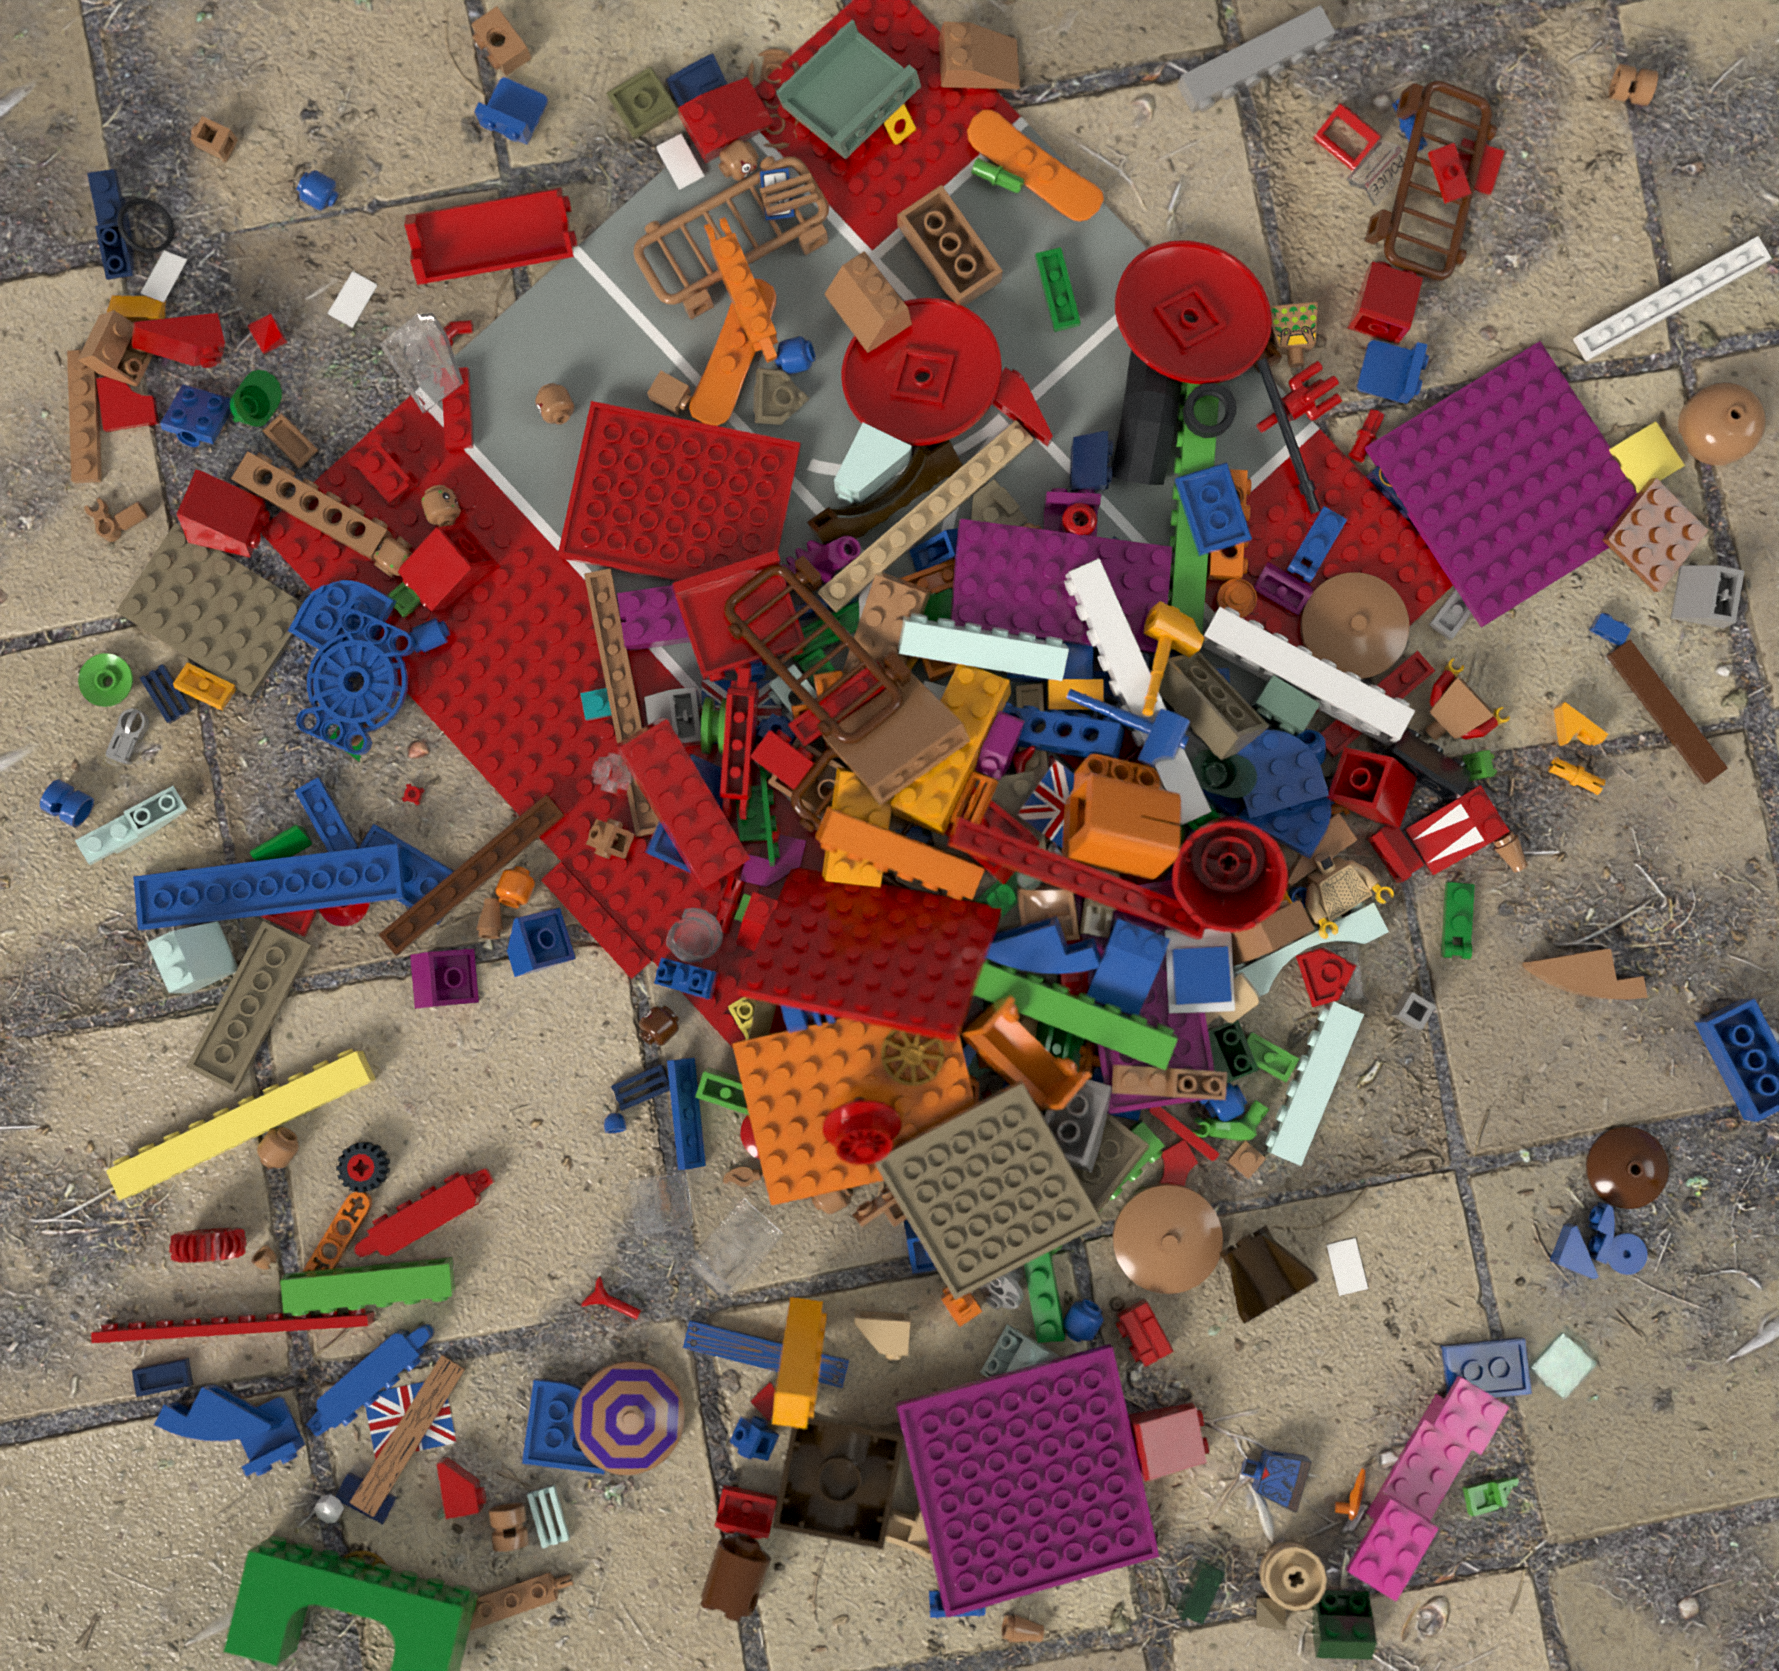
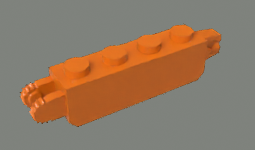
[704,217,778,363]

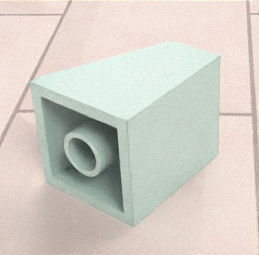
[834,423,912,504]
[147,922,238,993]

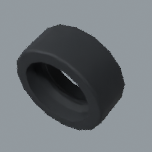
[1183,383,1236,438]

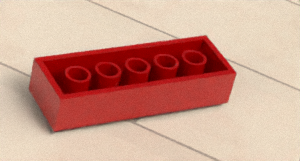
[614,717,750,888]

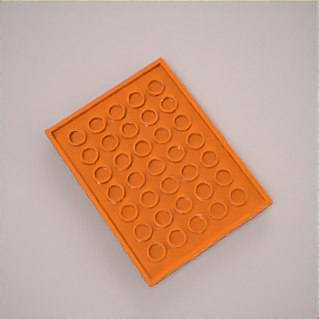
[732,1018,976,1206]

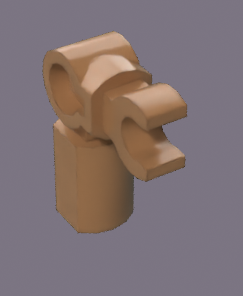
[84,498,149,542]

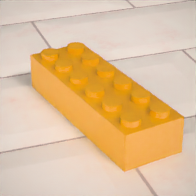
[890,664,1011,836]

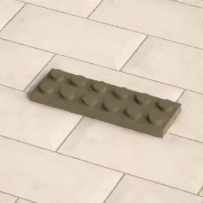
[186,921,313,1091]

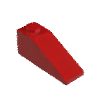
[992,367,1053,447]

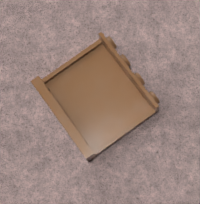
[822,673,970,805]

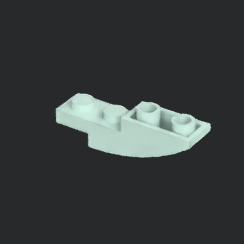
[75,786,187,865]

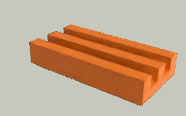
[949,771,999,825]

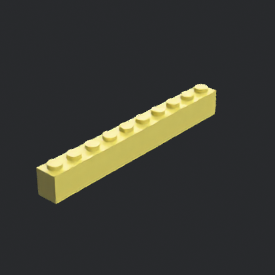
[106,1048,376,1200]

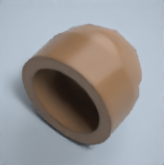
[252,1245,277,1270]

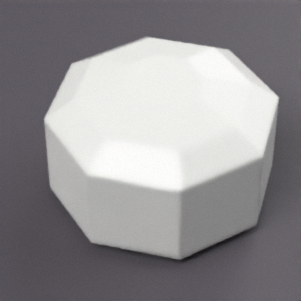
[314,1495,344,1523]

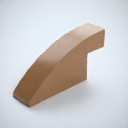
[1523,948,1648,1000]

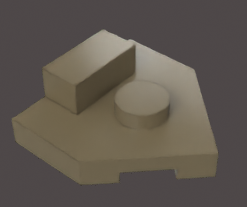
[753,368,810,425]
[971,479,1028,527]

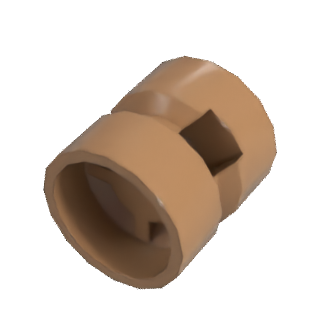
[1609,64,1658,106]
[488,1503,529,1552]

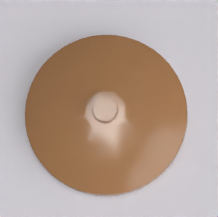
[1300,573,1409,680]
[1112,1183,1223,1294]

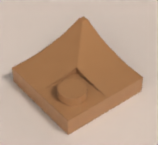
[1017,885,1080,941]

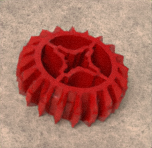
[169,1227,247,1263]

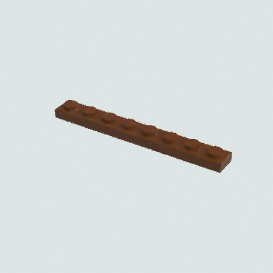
[378,794,565,956]

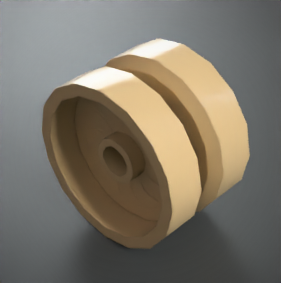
[1259,1541,1327,1611]

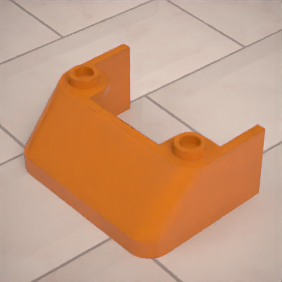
[961,996,1091,1111]

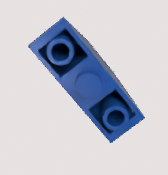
[654,957,719,999]

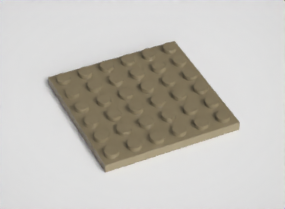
[875,1080,1103,1300]

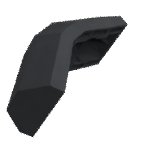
[1112,350,1181,485]

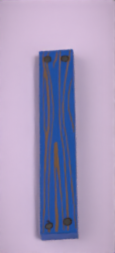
[683,1319,849,1388]

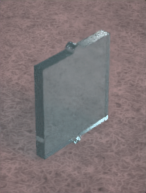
[1530,1332,1596,1400]

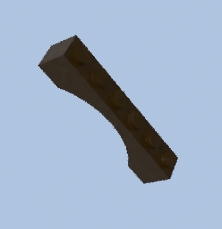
[807,440,963,548]

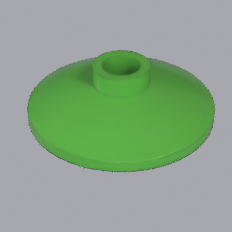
[78,653,133,707]

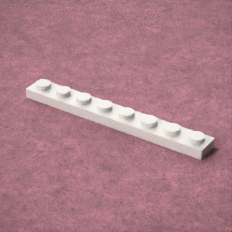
[1573,236,1772,362]

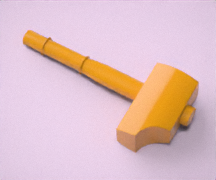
[1142,601,1205,716]

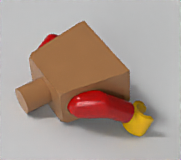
[1425,658,1510,741]

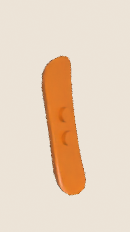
[967,110,1104,222]
[689,278,777,426]

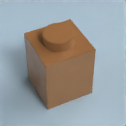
[647,370,692,416]

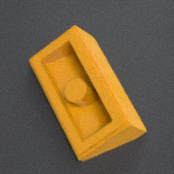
[106,295,166,323]

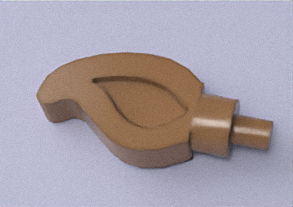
[723,1166,764,1187]

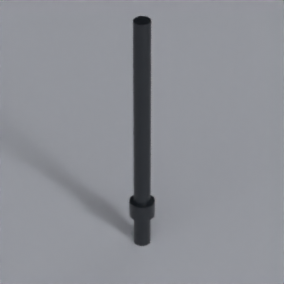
[1257,358,1321,514]

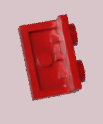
[714,1485,778,1539]

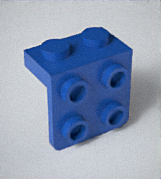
[474,77,548,145]
[1357,340,1429,404]
[240,1397,306,1477]

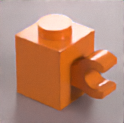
[940,1286,983,1327]

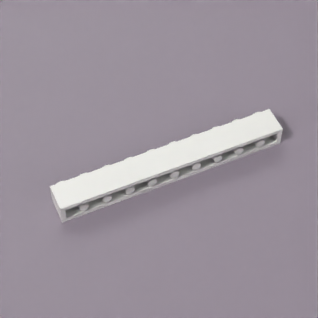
[1064,559,1211,825]

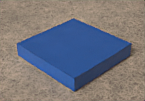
[1171,946,1232,1005]

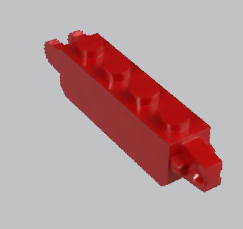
[720,667,759,820]
[354,1168,495,1258]

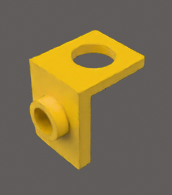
[884,104,916,145]

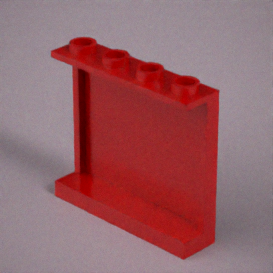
[672,550,808,682]

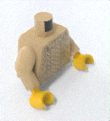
[1305,852,1394,939]

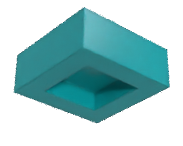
[580,688,612,721]

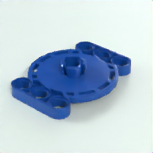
[296,609,416,755]

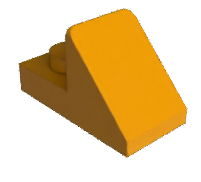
[1554,702,1609,746]

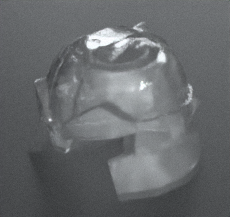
[666,908,723,963]

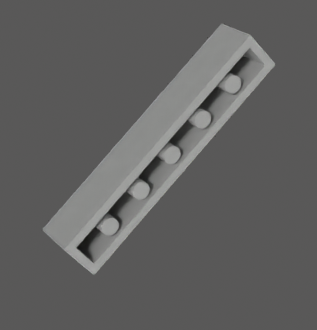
[1178,5,1336,113]

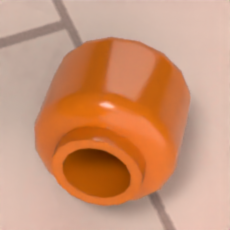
[495,866,535,908]

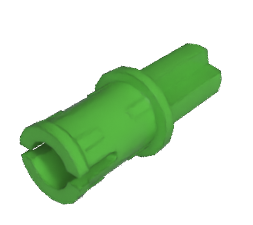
[971,158,1024,193]

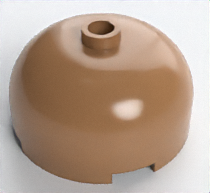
[1678,382,1766,466]

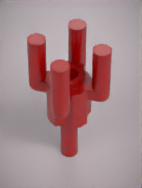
[1256,361,1342,433]

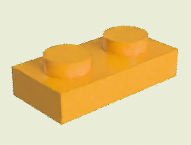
[173,662,236,711]

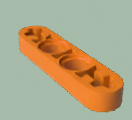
[303,1191,372,1272]

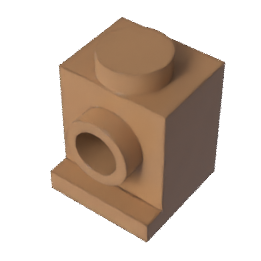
[190,116,238,162]

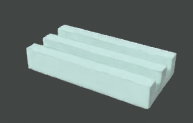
[527,1485,570,1549]

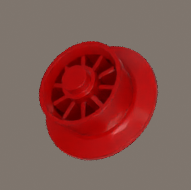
[822,1097,901,1165]

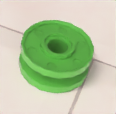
[701,697,727,755]

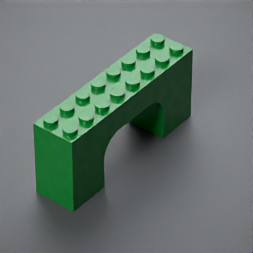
[223,1536,478,1671]

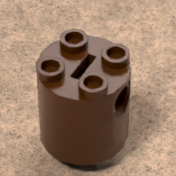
[700,1535,771,1622]

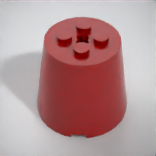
[1173,817,1288,933]

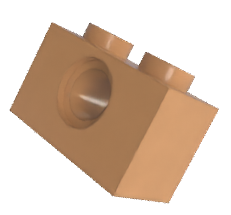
[471,6,531,76]

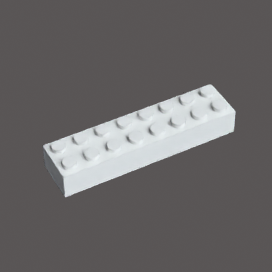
[1202,607,1415,747]

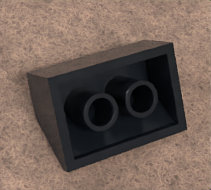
[1382,728,1471,802]

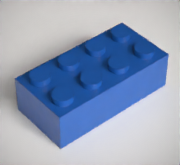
[1694,998,1779,1122]

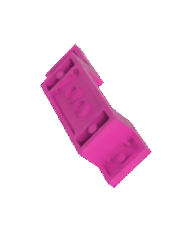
[1346,1375,1509,1601]

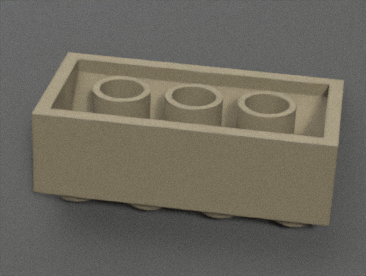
[1159,651,1269,759]

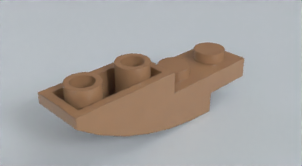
[1112,1065,1227,1100]

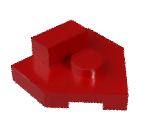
[1296,947,1358,1007]

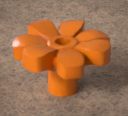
[1079,1042,1101,1077]

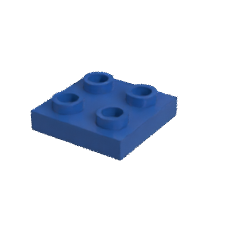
[160,385,231,447]

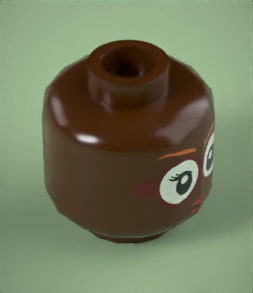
[639,1005,679,1046]

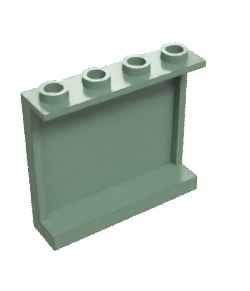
[776,20,921,159]

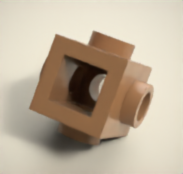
[586,818,635,859]

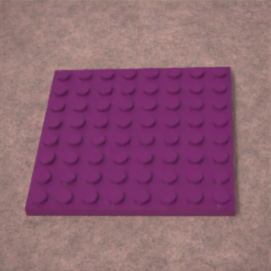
[1365,341,1638,628]
[896,1344,1159,1618]

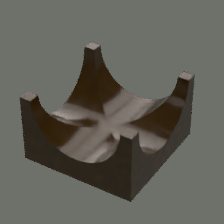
[772,1411,904,1550]

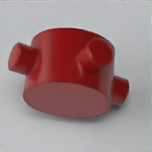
[402,783,425,806]

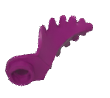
[780,536,861,590]

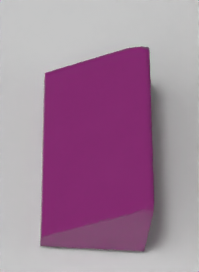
[1253,562,1314,616]

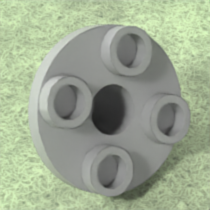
[979,1266,1024,1309]

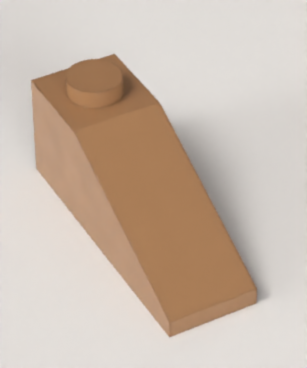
[1287,813,1358,887]

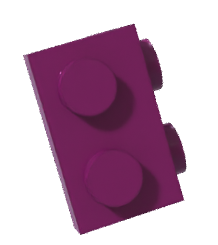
[1043,488,1101,537]

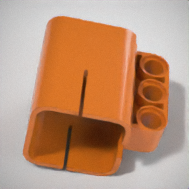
[1062,754,1181,880]

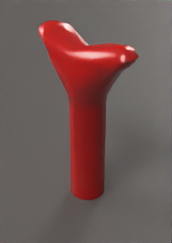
[1012,746,1035,773]
[581,1276,641,1320]

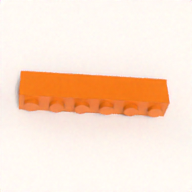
[815,807,985,901]

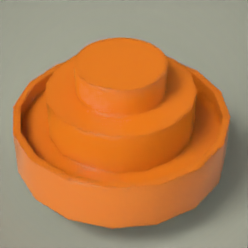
[1216,578,1257,618]

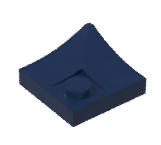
[666,53,727,107]

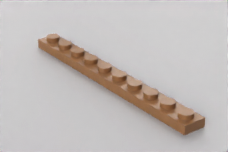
[584,568,659,837]

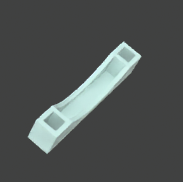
[1233,901,1389,997]

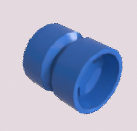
[39,779,94,828]

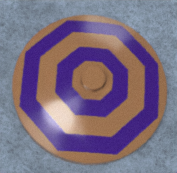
[573,1360,685,1475]

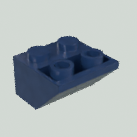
[1069,431,1113,497]

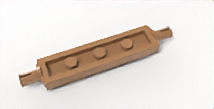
[470,1572,574,1631]

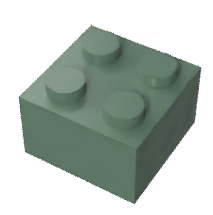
[1251,675,1320,737]

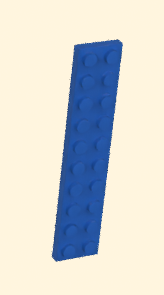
[133,844,405,931]

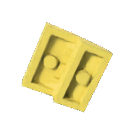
[1609,421,1685,494]

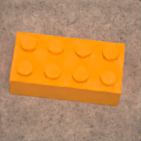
[822,767,893,887]
[773,1297,827,1428]

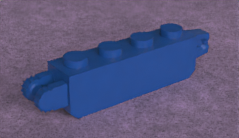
[306,1323,435,1437]

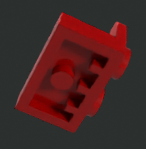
[354,439,415,505]

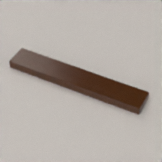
[1606,639,1728,785]

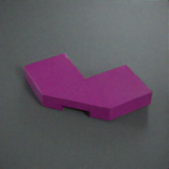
[740,834,806,887]

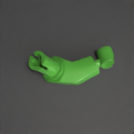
[1192,1100,1270,1141]

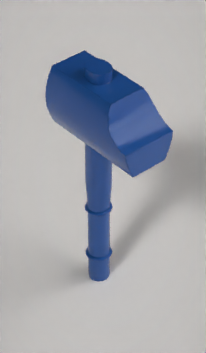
[1066,689,1190,768]

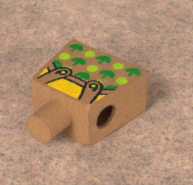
[1269,302,1318,368]

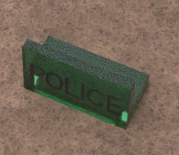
[1176,1559,1225,1625]

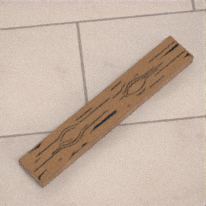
[350,1355,466,1517]

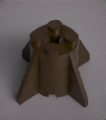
[1219,1225,1319,1324]

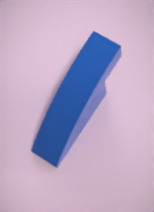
[987,915,1101,974]
[154,1384,283,1441]

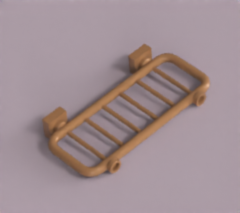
[633,156,829,320]

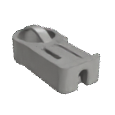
[106,708,149,765]

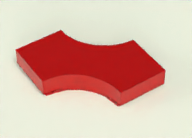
[1158,1139,1198,1186]

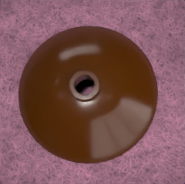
[1586,1127,1669,1209]

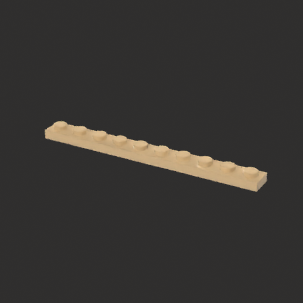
[818,420,1034,613]

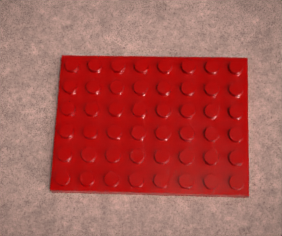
[557,401,801,582]
[737,868,1002,1042]

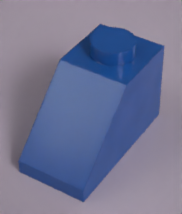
[909,528,958,572]

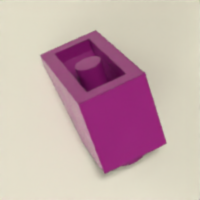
[975,711,1025,780]

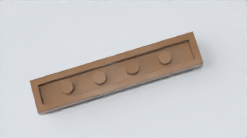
[67,350,102,483]

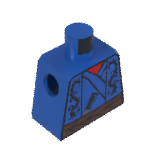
[1241,1450,1312,1513]

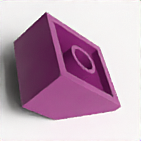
[410,949,479,1009]

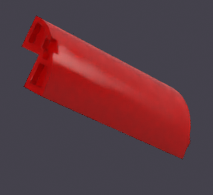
[404,187,578,285]

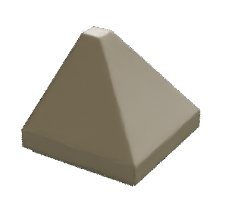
[1256,1597,1287,1631]

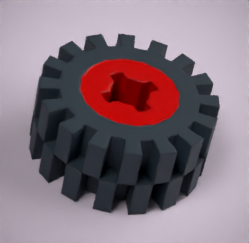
[336,1142,390,1193]

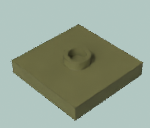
[606,66,679,140]

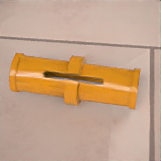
[1548,757,1606,795]

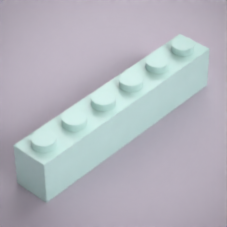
[898,614,1069,681]
[1265,1002,1364,1166]

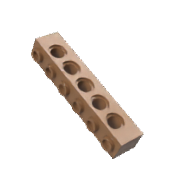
[231,451,393,562]

